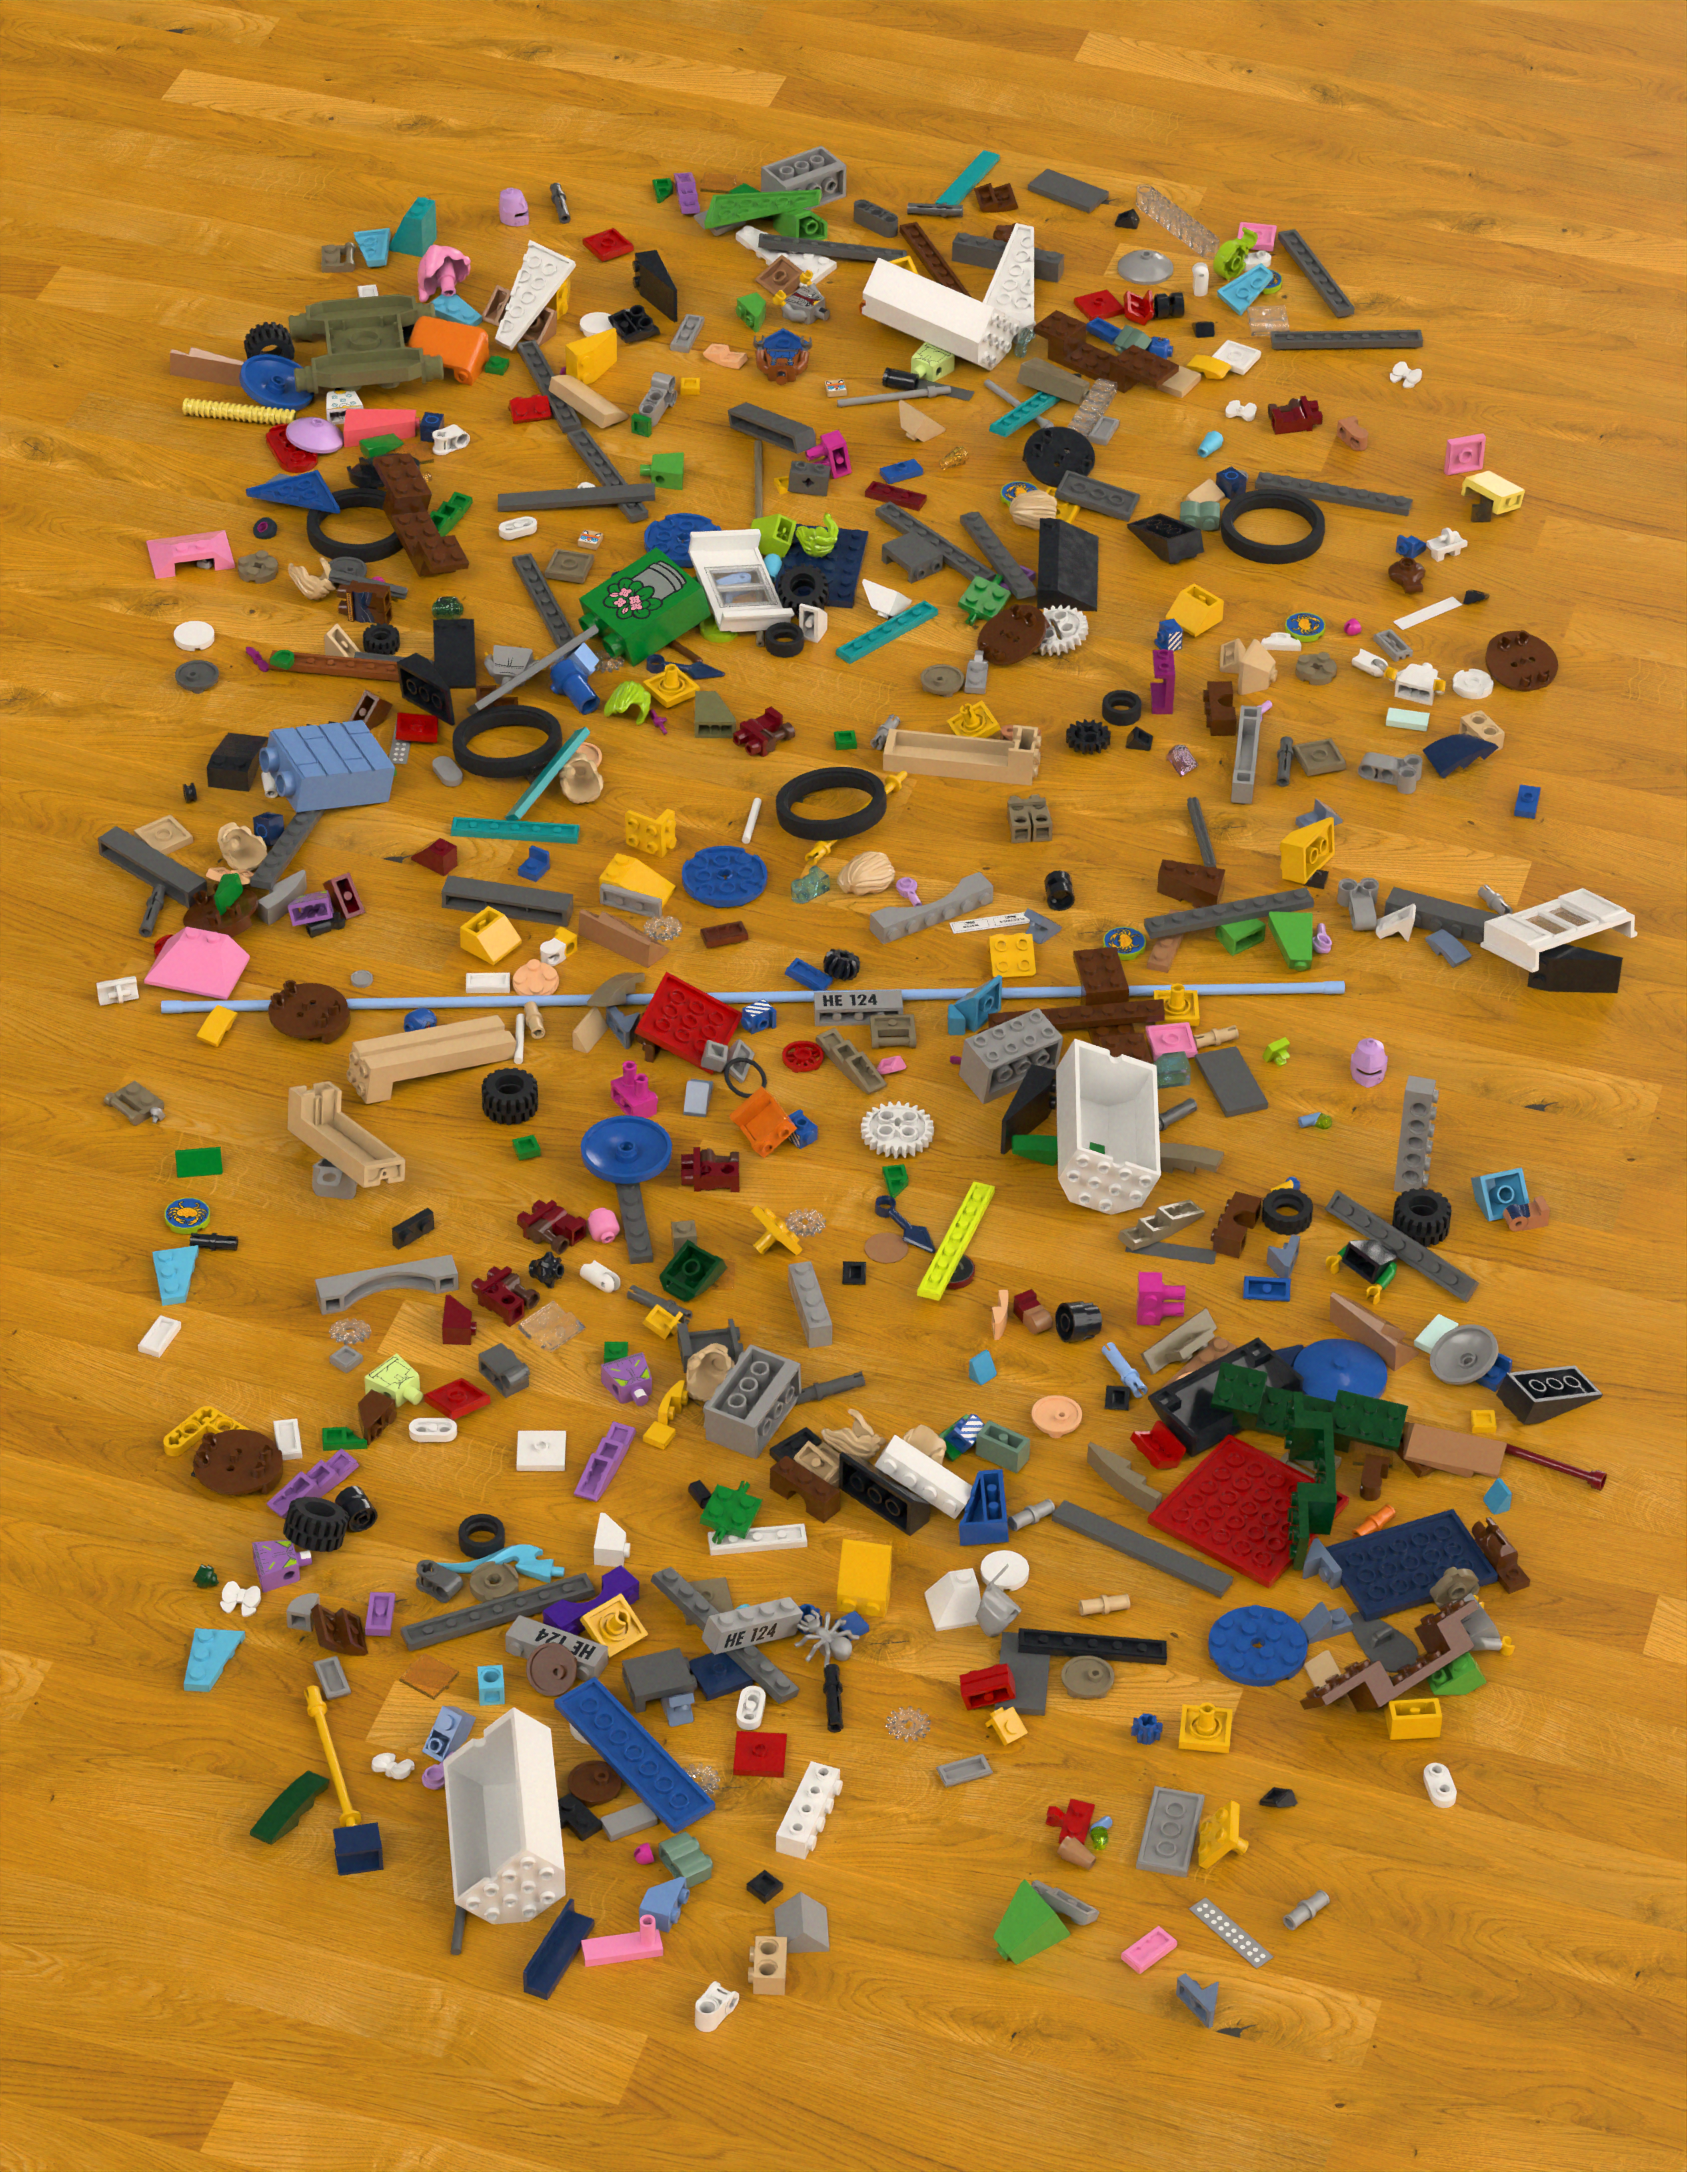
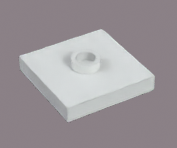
[1212,340,1261,375]
[517,1431,566,1471]

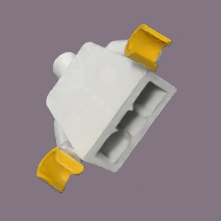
[1383,663,1446,706]

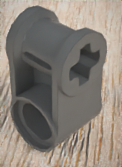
[416,1560,463,1603]

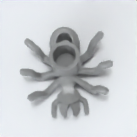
[795,1610,859,1668]

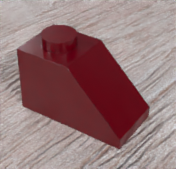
[411,838,458,876]
[322,872,365,920]
[442,1295,477,1345]

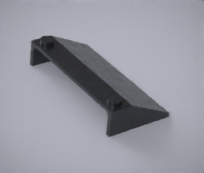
[1037,518,1099,612]
[1148,1337,1304,1457]

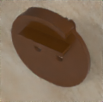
[977,604,1050,666]
[1485,630,1558,692]
[183,882,259,938]
[268,980,351,1044]
[193,1429,283,1495]

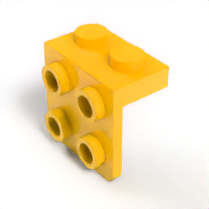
[625,809,677,858]
[987,933,1036,978]

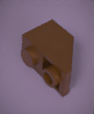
[358,1389,397,1446]

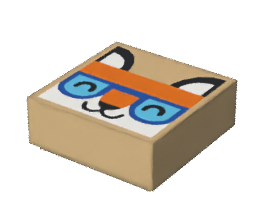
[824,379,847,397]
[578,529,603,550]

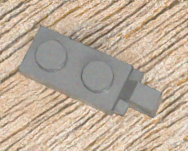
[965,650,988,694]
[1031,1880,1099,1925]

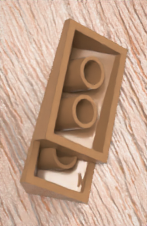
[482,285,557,346]
[170,347,244,387]
[578,909,670,968]
[1330,1292,1419,1371]
[1403,1422,1507,1478]

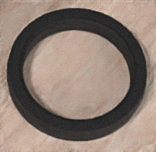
[306,488,404,563]
[1221,489,1325,564]
[453,705,563,778]
[776,767,887,841]

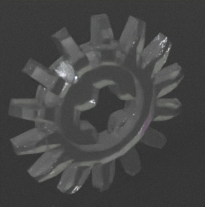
[593,649,624,673]
[644,915,682,942]
[785,1208,826,1238]
[329,1318,371,1345]
[886,1706,931,1742]
[682,1763,720,1795]

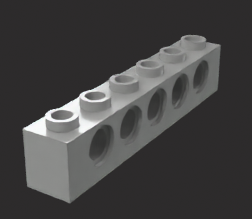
[1394,1075,1439,1192]

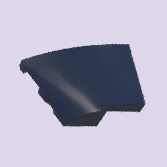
[1423,733,1499,779]

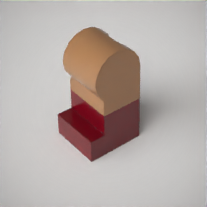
[1013,1289,1053,1334]

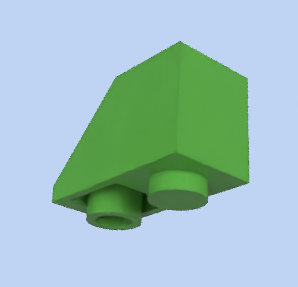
[735,292,766,333]
[1426,1651,1487,1695]

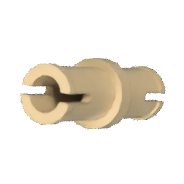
[523,1001,545,1039]
[1193,1025,1239,1049]
[1078,1594,1130,1616]

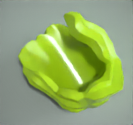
[795,512,839,558]
[604,680,651,726]

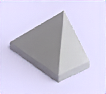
[723,1039,755,1083]

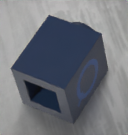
[420,412,445,443]
[1216,466,1247,500]
[253,812,284,846]

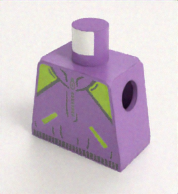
[288,890,333,926]
[601,1352,652,1406]
[252,1540,312,1592]

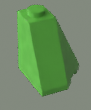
[773,209,828,240]
[1268,911,1313,971]
[993,1879,1071,1965]

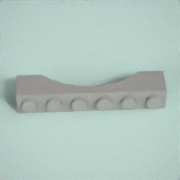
[1231,705,1262,804]
[870,872,993,944]
[315,1255,459,1315]

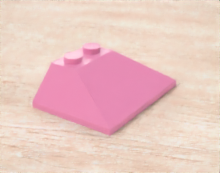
[146,530,235,579]
[144,927,250,1000]

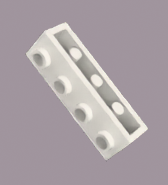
[874,1435,973,1519]
[776,1761,843,1860]

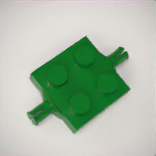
[957,574,1012,626]
[699,1481,762,1544]

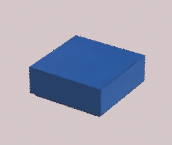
[835,1611,869,1641]

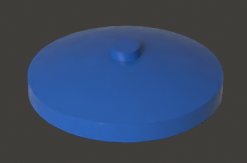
[239,354,315,411]
[581,1115,672,1184]
[1293,1339,1387,1402]

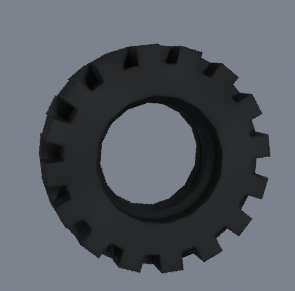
[363,623,400,655]

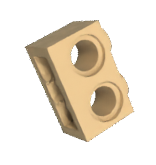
[1459,710,1505,752]
[748,1936,787,1995]

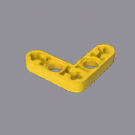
[163,1406,250,1456]

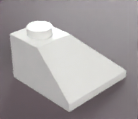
[862,579,912,619]
[924,1568,981,1631]

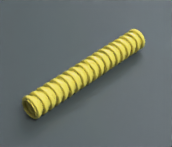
[182,398,296,425]

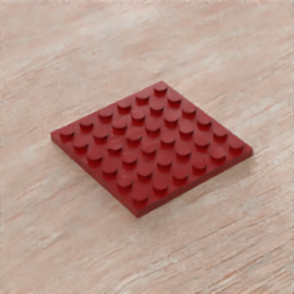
[1148,1434,1349,1589]

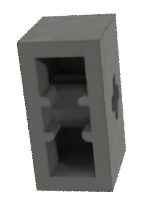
[788,461,831,496]

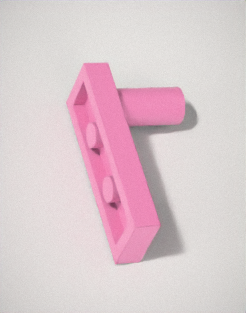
[581,1915,663,1967]

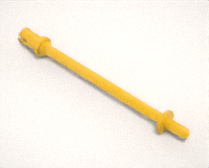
[805,770,907,866]
[304,1685,362,1827]

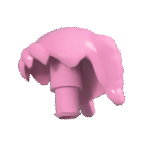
[417,245,471,303]

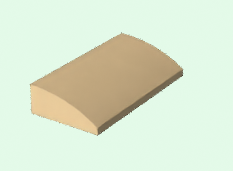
[549,375,629,428]

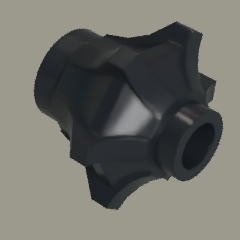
[529,1252,564,1288]

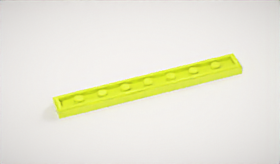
[917,1182,995,1301]

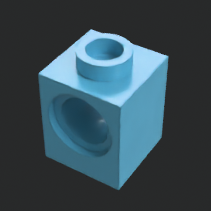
[477,1665,505,1706]

